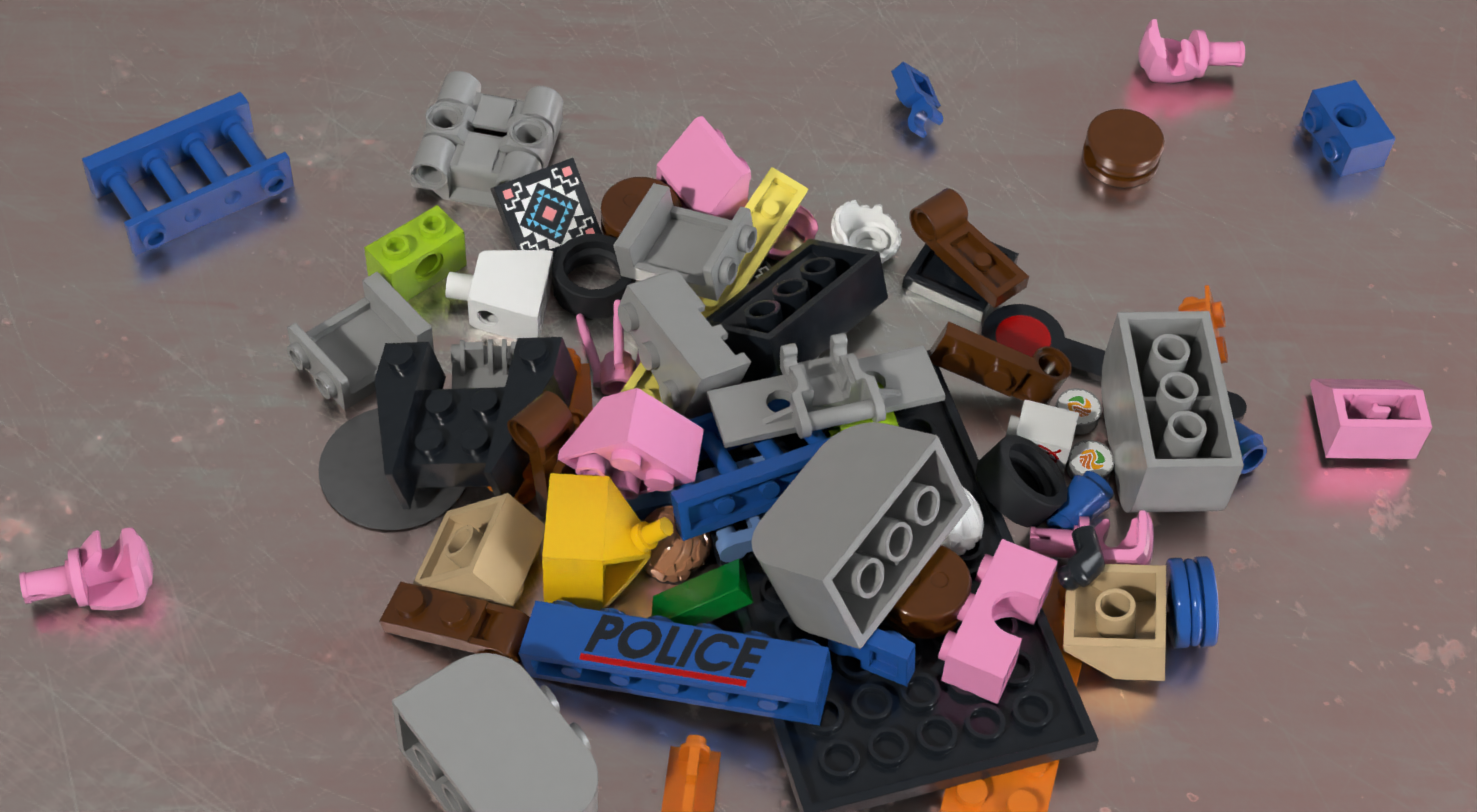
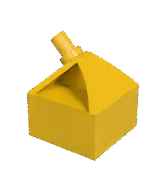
[542,473,674,611]

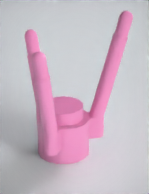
[576,299,641,396]

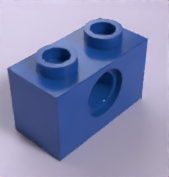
[1302,80,1396,177]

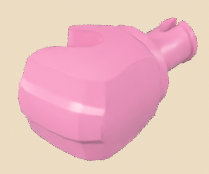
[1138,19,1245,83]
[1029,510,1154,565]
[19,527,154,611]

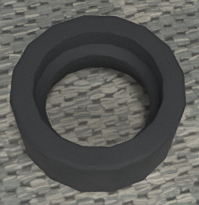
[552,234,636,319]
[976,435,1068,527]

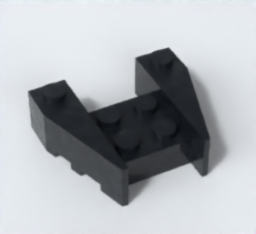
[375,337,577,509]

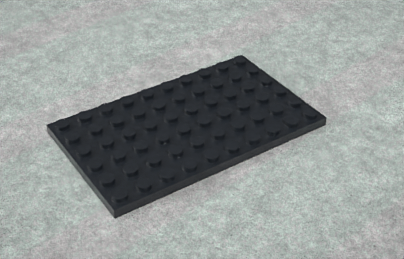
[696,350,1099,812]

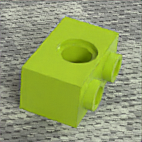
[364,205,467,301]

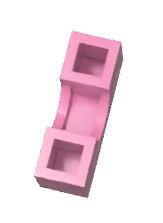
[938,539,1058,704]

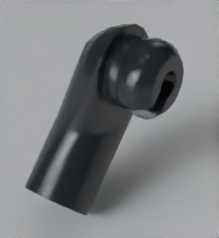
[1057,526,1105,591]

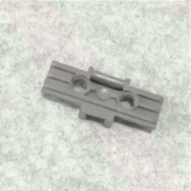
[707,333,946,448]

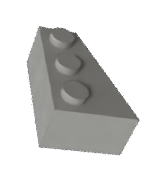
[618,269,751,419]

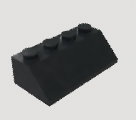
[706,239,888,381]

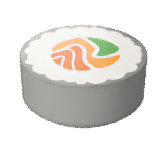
[1055,388,1102,435]
[1066,440,1115,481]

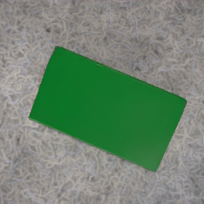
[651,558,754,626]

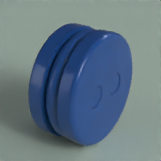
[1165,556,1219,649]

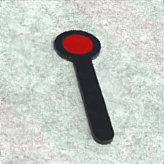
[981,304,1247,422]

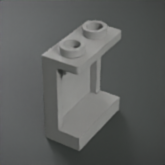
[613,183,757,301]
[287,272,434,410]

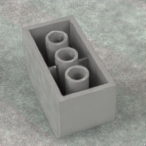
[1101,311,1244,513]
[752,422,971,649]
[392,653,598,812]

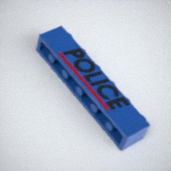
[519,600,832,726]

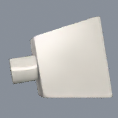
[445,250,553,340]

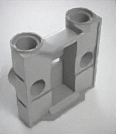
[410,71,563,209]

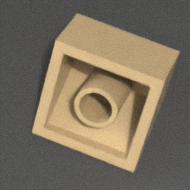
[413,493,545,607]
[1063,564,1166,681]

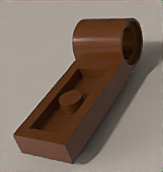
[909,188,1029,308]
[929,321,1072,405]
[507,391,577,520]
[379,581,530,664]

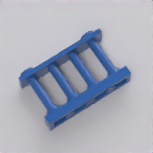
[82,92,294,256]
[671,399,831,541]

